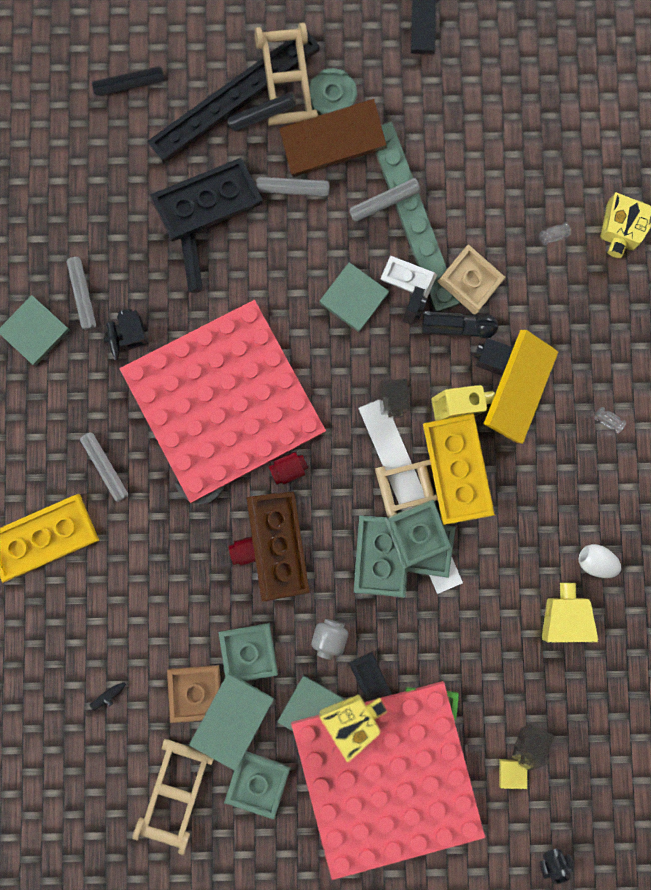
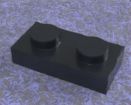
[402,286,427,325]

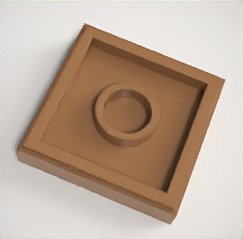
[167,665,221,723]

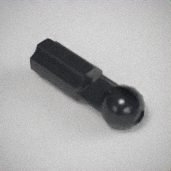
[422,311,498,339]

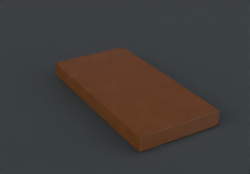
[279,99,387,177]
[246,491,310,602]

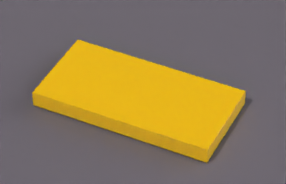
[484,330,558,444]
[423,413,495,525]
[0,494,100,583]

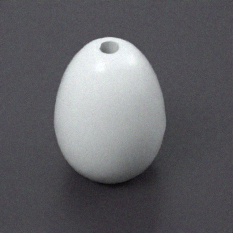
[579,544,621,578]

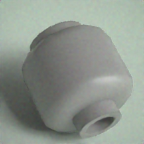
[311,619,348,660]

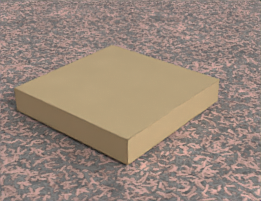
[437,244,505,315]

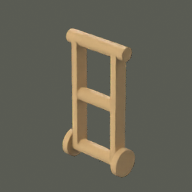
[255,23,318,126]
[375,460,438,517]
[133,739,214,855]

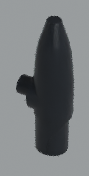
[104,321,120,360]
[89,682,126,711]

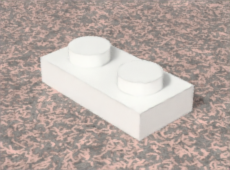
[381,256,437,298]

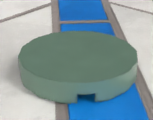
[309,68,357,115]

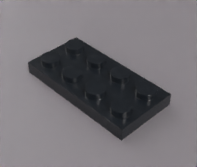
[150,158,263,242]

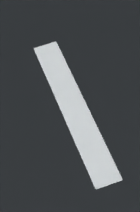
[359,398,463,594]

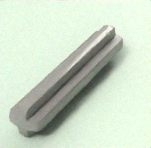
[256,177,329,196]
[350,178,421,221]
[67,257,96,330]
[80,432,128,502]

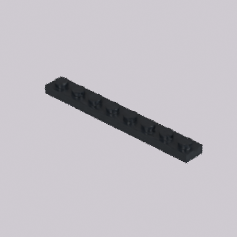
[147,30,320,164]

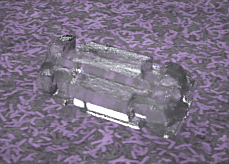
[539,222,571,245]
[594,407,626,433]

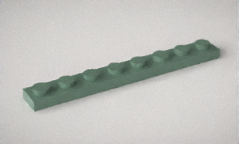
[375,122,460,312]

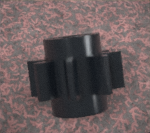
[540,849,574,884]

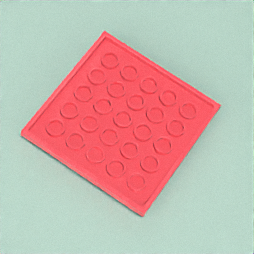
[119,300,326,503]
[291,681,485,880]

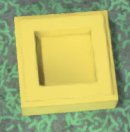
[499,759,527,789]

